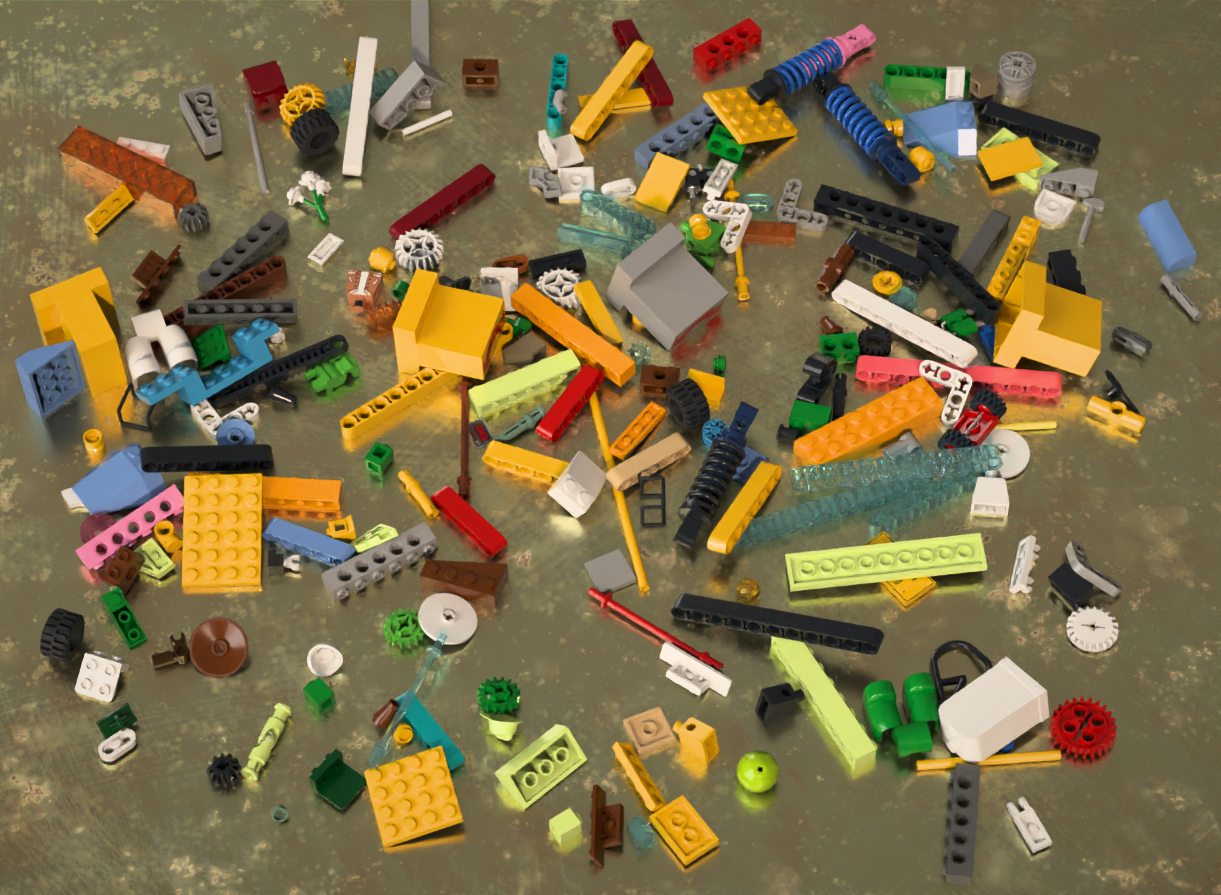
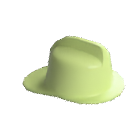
[479,709,523,741]

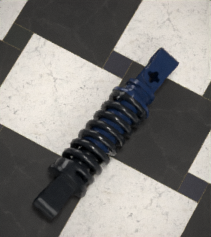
[673,401,759,549]

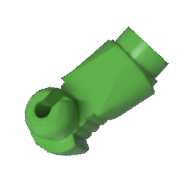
[687,249,715,269]

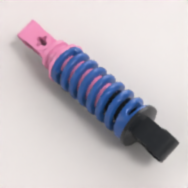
[747,24,876,106]

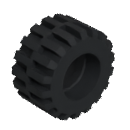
[290,108,340,156]
[666,378,710,431]
[40,608,85,663]

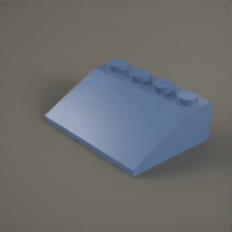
[15,340,87,418]

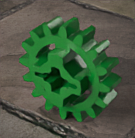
[477,677,521,715]

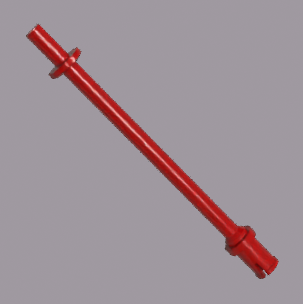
[588,587,724,672]

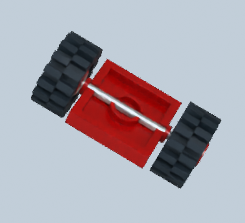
[937,389,1007,464]

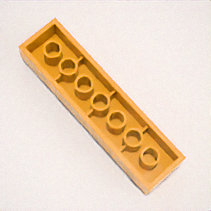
[793,376,944,481]

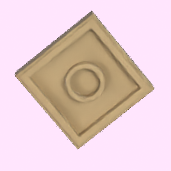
[623,706,676,756]

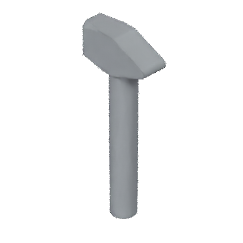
[1078,198,1105,243]

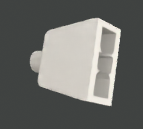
[971,470,1009,515]

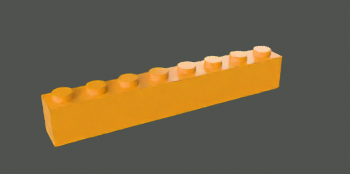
[510,283,636,387]
[188,472,343,511]

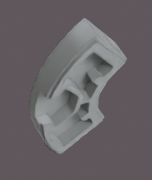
[529,167,563,198]

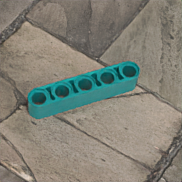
[546,53,569,130]
[394,690,465,772]

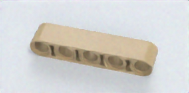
[606,432,692,492]

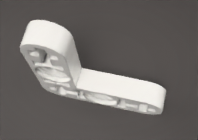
[703,200,752,253]
[919,360,972,427]
[190,399,260,440]

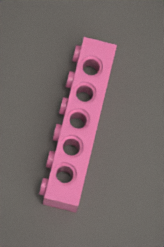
[75,484,184,570]

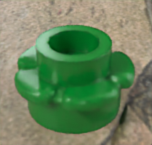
[713,355,726,373]

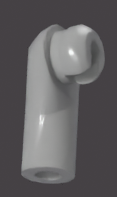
[552,89,568,114]

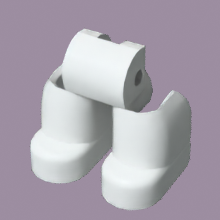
[125,309,198,389]

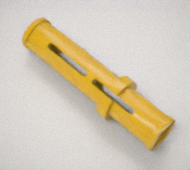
[398,469,439,519]

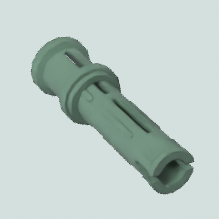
[493,405,546,444]

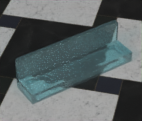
[557,223,633,256]

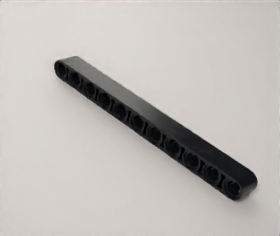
[671,593,884,655]

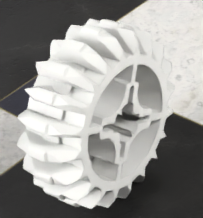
[394,227,444,273]
[536,267,584,310]

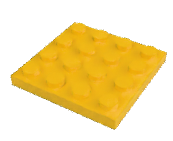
[703,85,798,145]
[364,745,464,848]

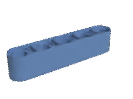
[262,517,356,566]

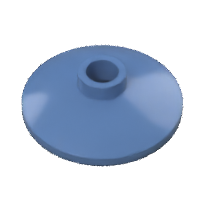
[216,419,255,445]

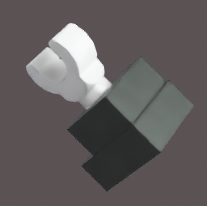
[268,550,300,576]

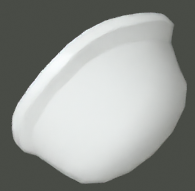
[307,642,343,676]

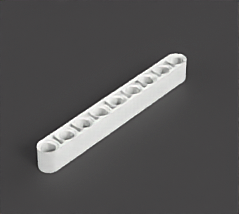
[343,36,378,176]
[831,280,978,368]

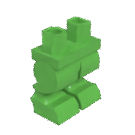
[303,342,361,393]

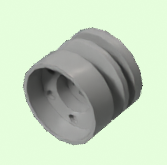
[997,51,1036,99]

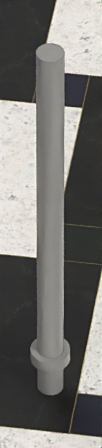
[243,102,270,195]

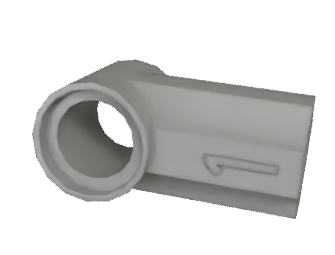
[882,432,923,464]

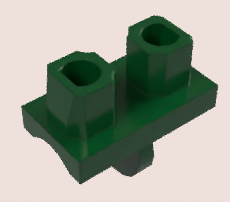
[96,703,138,739]

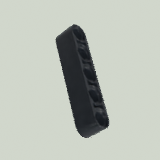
[844,231,931,285]

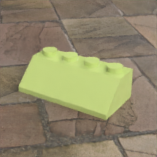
[495,724,587,809]

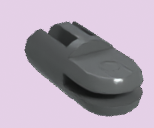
[1112,327,1152,356]

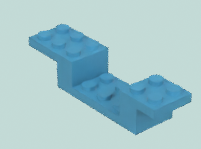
[135,318,280,406]

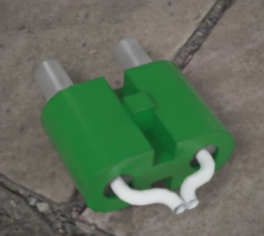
[940,308,986,339]

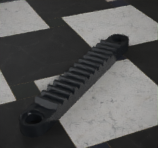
[207,335,349,408]

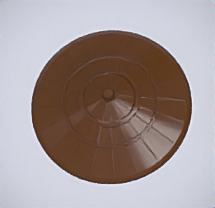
[189,617,248,677]

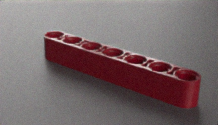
[612,19,674,109]
[389,163,496,240]

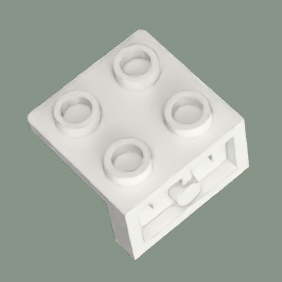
[538,130,584,171]

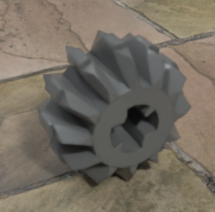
[178,202,209,233]

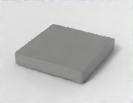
[584,548,637,595]

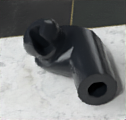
[971,95,994,108]

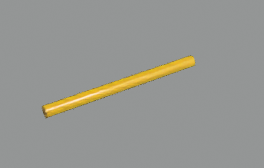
[916,750,1061,770]

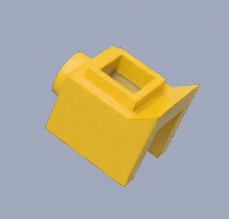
[326,514,356,543]

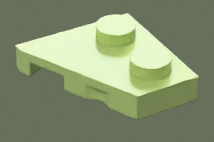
[350,524,398,553]

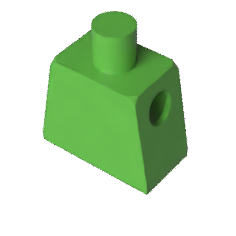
[680,220,727,256]

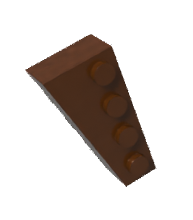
[420,560,508,608]

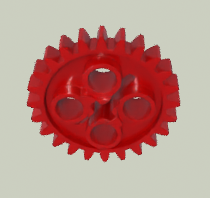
[1049,696,1117,759]

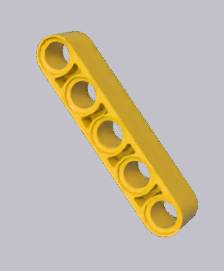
[482,441,569,485]

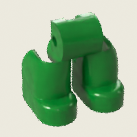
[862,672,940,758]

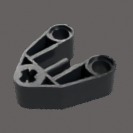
[795,352,838,404]

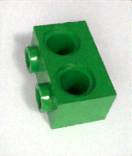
[705,123,746,163]
[818,332,860,363]

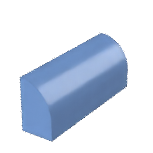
[1137,200,1197,273]

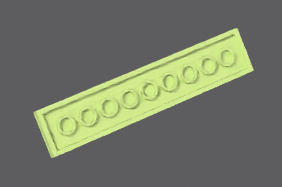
[785,533,987,592]

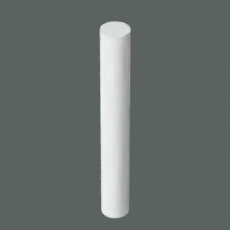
[402,109,452,136]

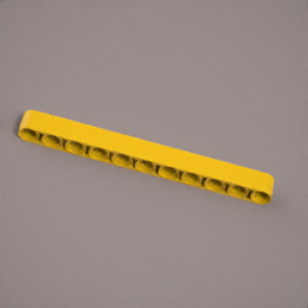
[340,323,514,440]

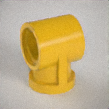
[154,520,183,554]

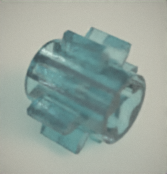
[627,341,651,365]

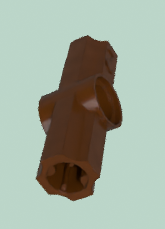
[815,243,855,293]

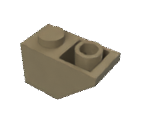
[970,63,999,99]
[503,331,546,365]

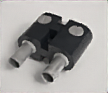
[685,165,714,201]

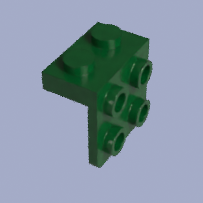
[309,749,367,810]

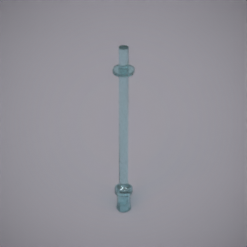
[868,80,956,172]
[366,633,447,769]

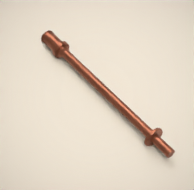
[457,375,474,500]

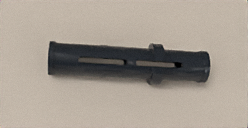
[832,373,847,421]

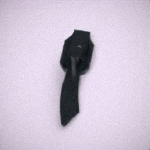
[1105,370,1140,414]

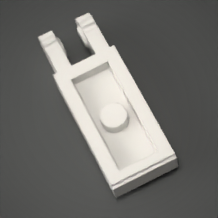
[1006,797,1052,853]

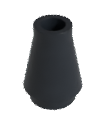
[268,385,298,407]

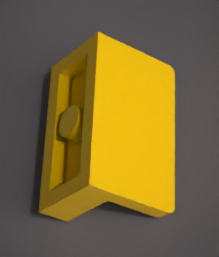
[688,369,726,406]

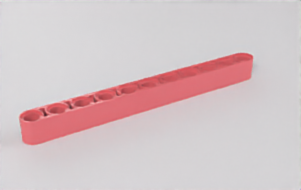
[855,355,1063,397]

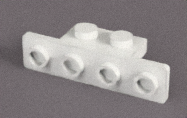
[660,642,732,696]

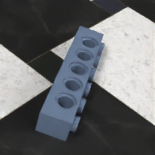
[634,102,723,172]

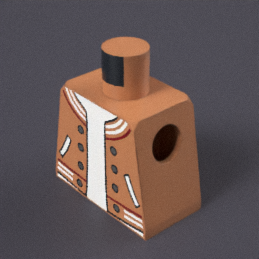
[347,270,384,313]

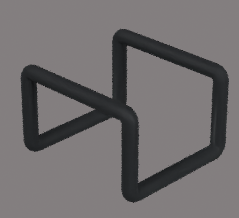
[117,383,165,431]
[640,476,666,527]

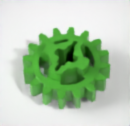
[383,608,426,649]

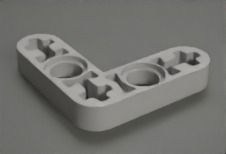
[776,178,828,232]
[1065,540,1122,597]

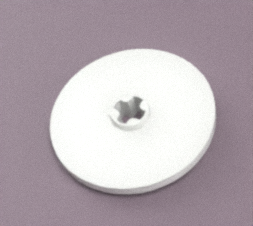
[972,428,1030,478]
[418,593,477,645]

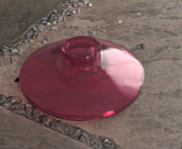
[80,513,119,552]

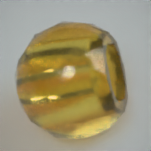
[736,578,761,603]

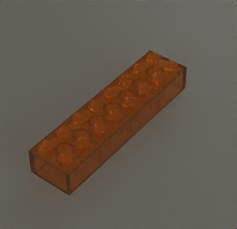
[57,125,197,219]

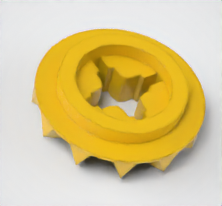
[872,271,902,297]

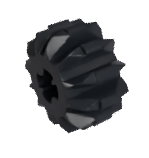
[206,752,242,788]

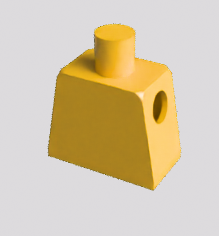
[673,717,720,765]

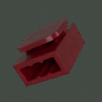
[242,60,288,111]

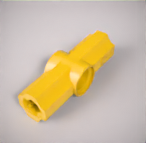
[1087,395,1147,433]

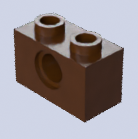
[462,59,499,87]
[640,365,680,396]
[102,545,145,594]

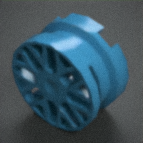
[702,419,729,448]

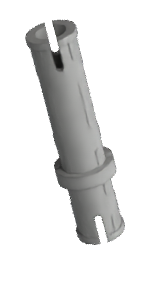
[1160,273,1203,321]

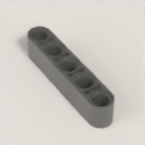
[958,209,1011,278]

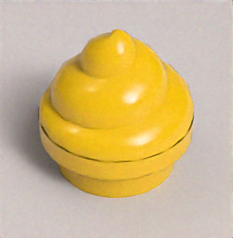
[392,723,413,744]

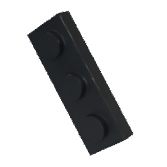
[529,248,587,279]

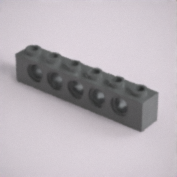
[196,210,289,293]
[183,299,298,325]
[942,763,981,886]

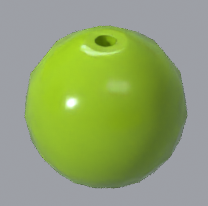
[737,750,779,793]

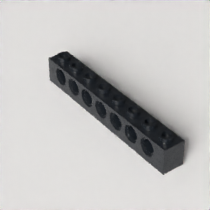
[813,184,960,253]

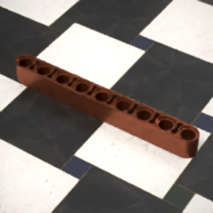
[151,256,287,349]

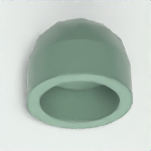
[271,804,288,823]

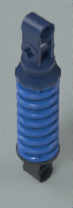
[813,74,920,186]

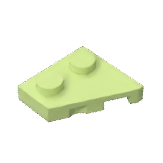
[134,538,175,579]

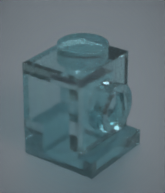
[627,816,656,852]

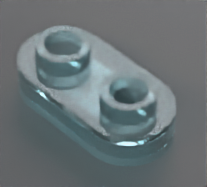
[738,193,774,212]

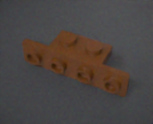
[130,244,181,304]
[589,784,624,867]

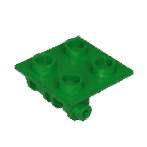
[191,323,232,371]

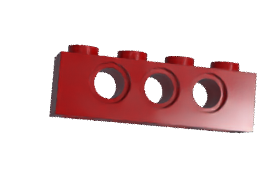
[693,18,762,73]

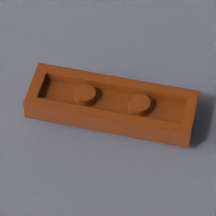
[742,220,797,242]

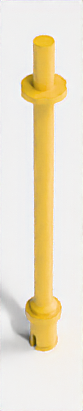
[724,179,750,300]

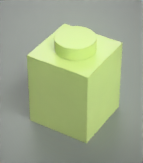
[549,808,583,845]

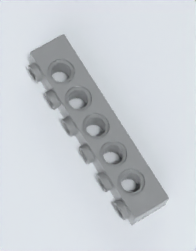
[322,522,438,601]

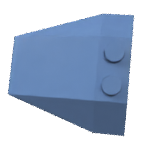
[900,100,977,157]
[72,442,167,516]

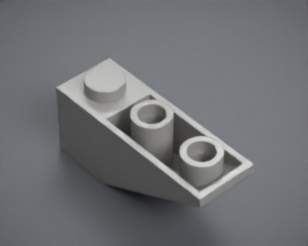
[1039,167,1098,198]

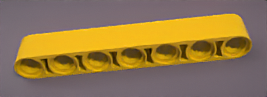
[570,40,654,141]
[707,461,782,554]

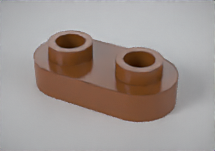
[493,255,529,274]

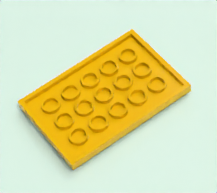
[182,473,263,588]

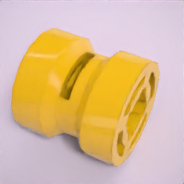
[883,119,903,137]
[689,214,711,240]
[83,429,105,455]

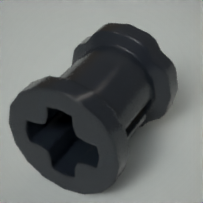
[776,424,799,445]

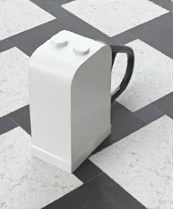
[930,640,1050,763]

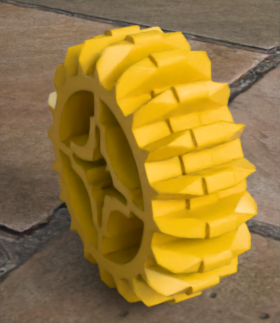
[279,82,327,127]

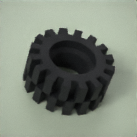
[858,325,892,357]

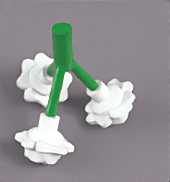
[287,171,332,222]

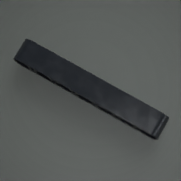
[978,101,1101,156]
[916,236,1001,325]
[140,444,274,473]

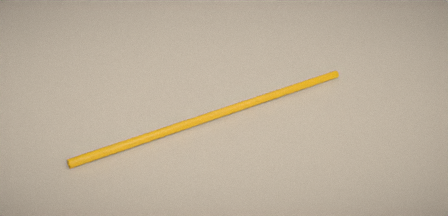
[566,309,649,591]

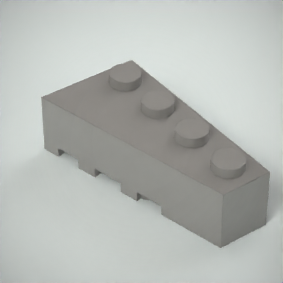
[369,60,446,130]
[179,83,221,155]

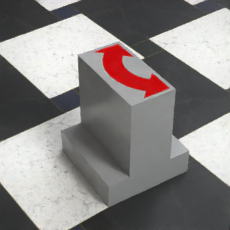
[605,222,729,352]

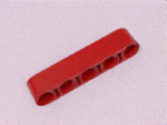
[536,363,605,443]
[430,485,508,557]

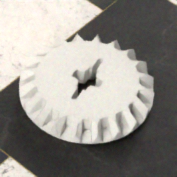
[1066,605,1119,652]

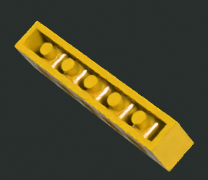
[986,215,1041,305]

